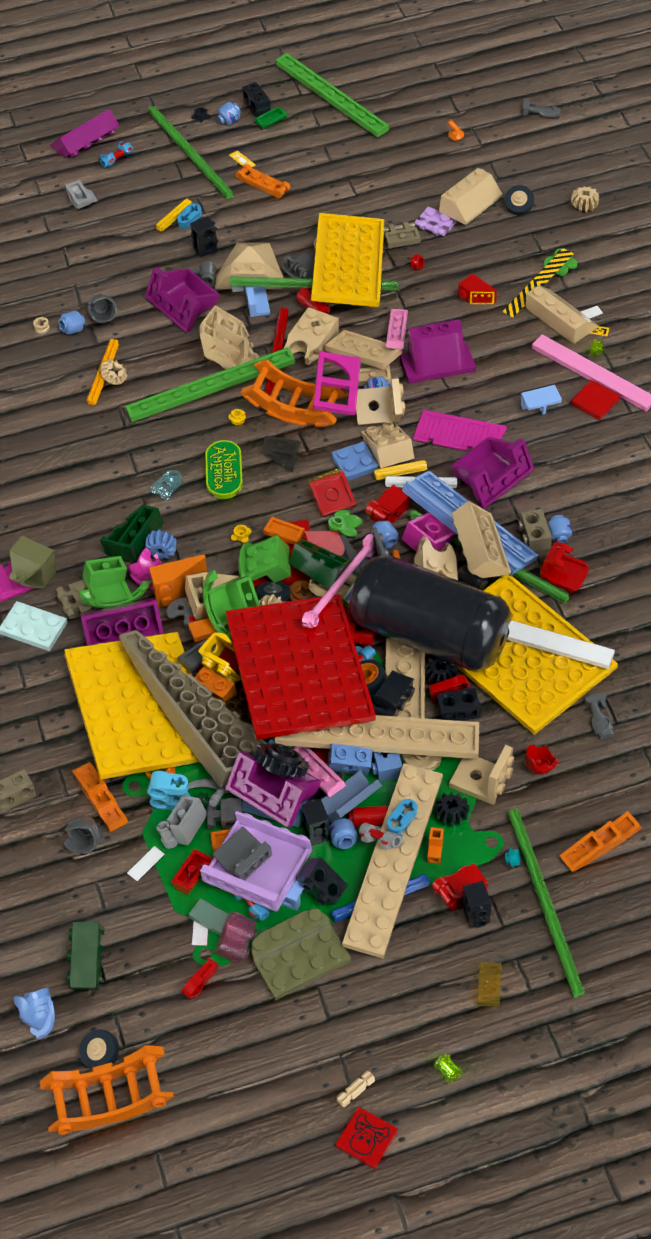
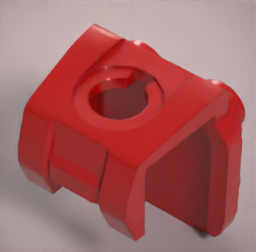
[540,542,589,592]

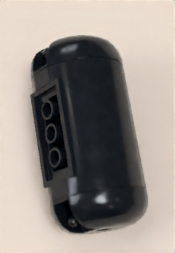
[349,555,512,672]

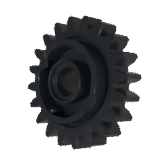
[253,743,310,778]

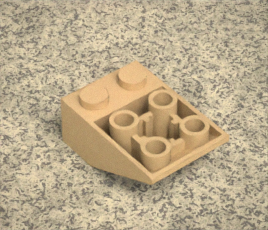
[361,422,415,468]
[184,572,239,620]

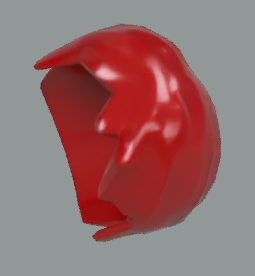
[525,744,559,775]

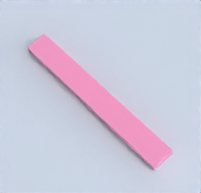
[532,334,651,412]

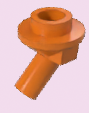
[447,119,464,141]

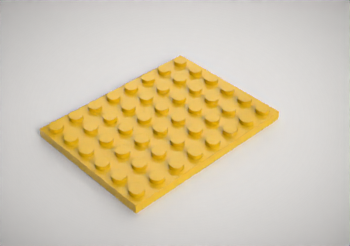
[456,574,618,735]
[64,632,200,780]

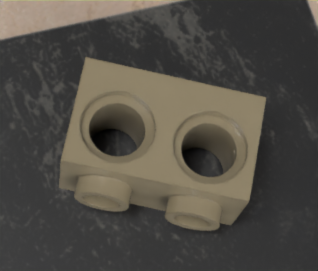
[517,509,552,552]
[0,769,36,814]

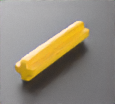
[156,199,192,232]
[374,460,427,480]

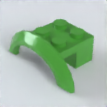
[238,535,291,583]
[79,556,152,609]
[203,570,260,641]

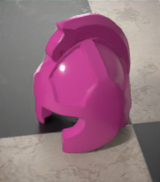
[127,548,162,590]

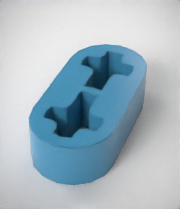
[177,204,202,229]
[387,799,418,834]

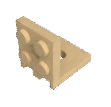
[356,378,405,426]
[449,745,515,805]

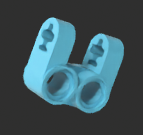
[147,771,191,810]

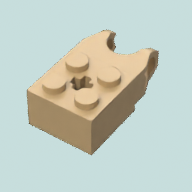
[284,307,339,365]
[414,536,458,580]

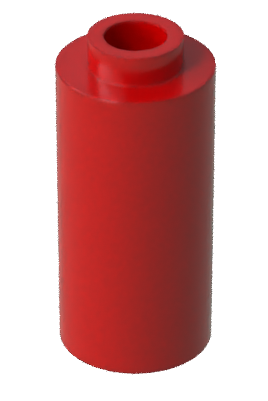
[296,287,330,314]
[349,805,389,828]

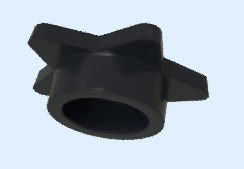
[191,107,211,123]

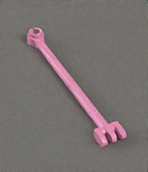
[302,534,375,628]

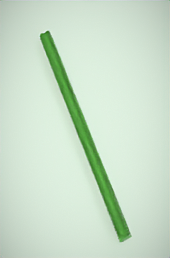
[148,106,234,200]
[230,276,398,291]
[409,509,570,604]
[508,808,585,998]

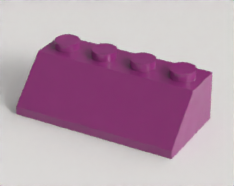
[50,109,119,158]
[80,598,164,646]

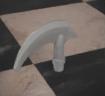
[188,778,235,807]

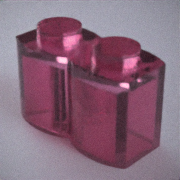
[214,911,257,964]

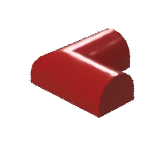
[172,849,213,895]

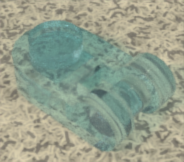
[151,470,183,500]

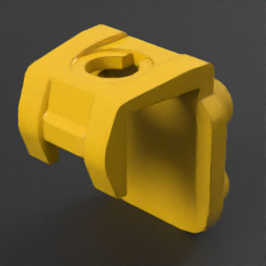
[198,632,241,683]

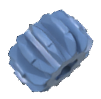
[145,529,177,560]

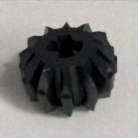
[424,657,457,685]
[434,791,470,827]

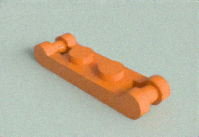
[235,163,291,198]

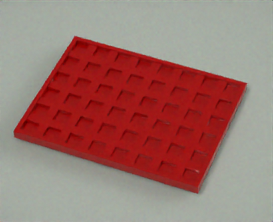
[226,594,376,740]

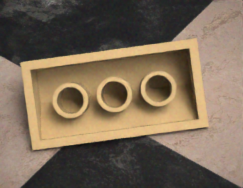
[439,168,502,225]
[526,285,598,344]
[452,501,511,578]

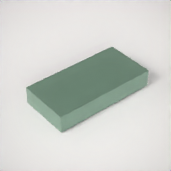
[189,898,236,938]

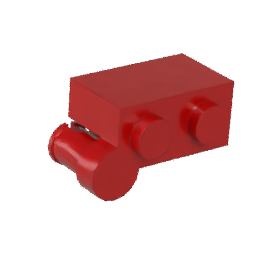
[366,485,410,524]
[431,863,488,911]

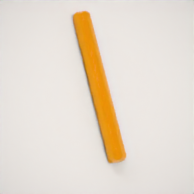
[87,339,119,406]

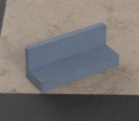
[321,771,382,823]

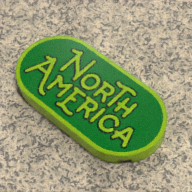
[205,440,243,499]

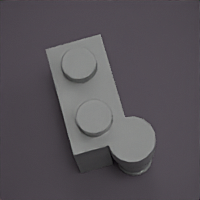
[157,795,207,849]

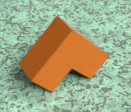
[427,827,444,864]

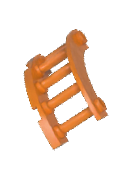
[240,359,348,427]
[39,1045,174,1135]

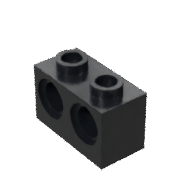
[242,82,271,118]
[190,216,219,257]
[437,687,481,721]
[301,799,330,846]
[296,857,348,906]
[462,881,491,928]

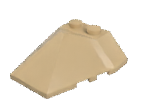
[215,243,283,290]
[200,305,259,370]

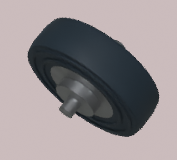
[256,581,290,602]

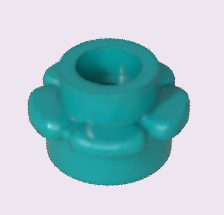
[505,848,521,868]

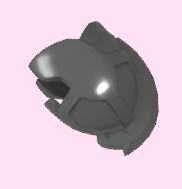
[87,295,118,323]
[63,816,103,854]

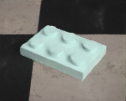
[0,601,68,651]

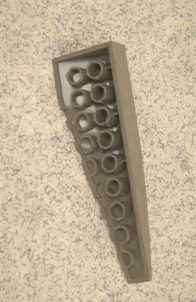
[119,630,267,788]

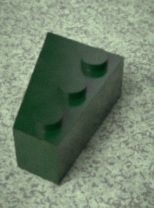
[100,504,164,563]
[289,539,352,589]
[67,922,105,990]

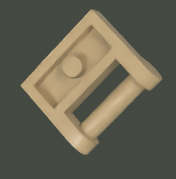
[358,362,391,386]

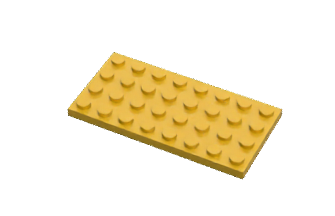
[311,213,384,307]

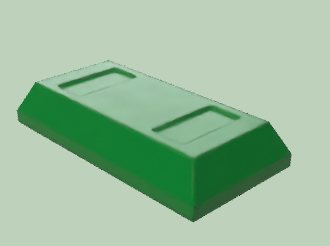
[254,106,288,129]

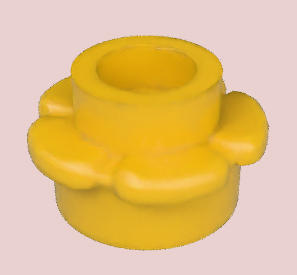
[229,409,246,425]

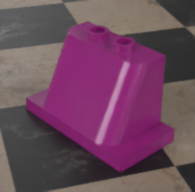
[145,267,220,333]
[400,319,476,384]
[451,437,535,509]
[225,751,321,828]

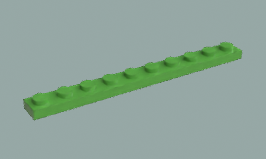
[275,53,389,137]
[125,348,295,422]

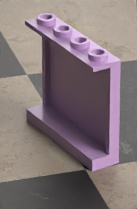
[200,811,312,912]

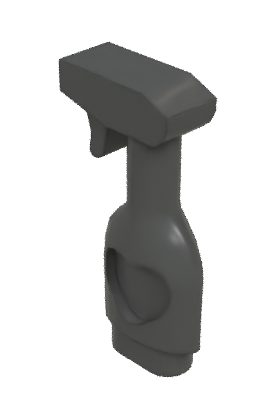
[522,98,561,118]
[584,692,615,740]

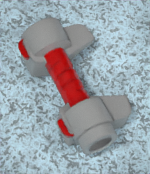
[359,823,403,850]

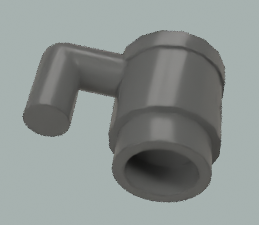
[191,261,216,286]

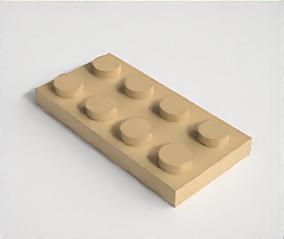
[325,330,402,369]

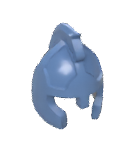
[13,987,55,1039]

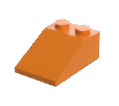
[149,554,207,608]

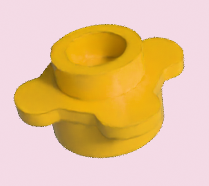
[231,525,252,543]

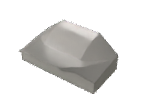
[65,180,98,209]

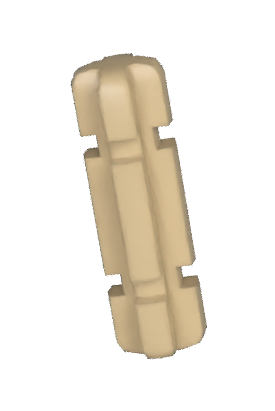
[337,1071,375,1107]

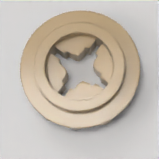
[100,359,128,385]

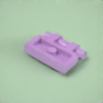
[415,207,456,236]

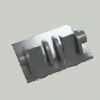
[280,252,315,280]

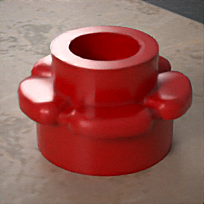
[410,254,425,270]

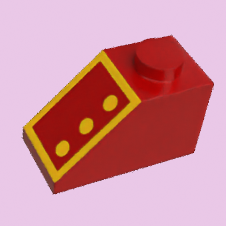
[458,273,497,304]

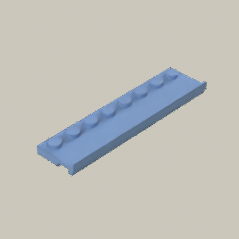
[402,471,538,576]

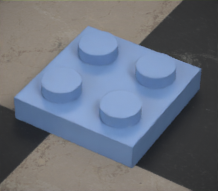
[331,441,379,481]

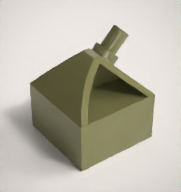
[9,535,56,589]

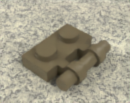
[384,222,421,249]
[56,580,100,619]

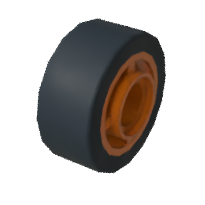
[360,660,387,697]

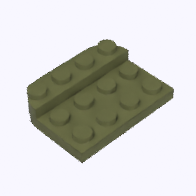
[252,909,351,1001]

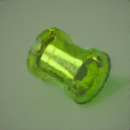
[433,1053,463,1083]

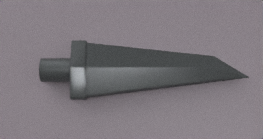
[339,534,363,576]

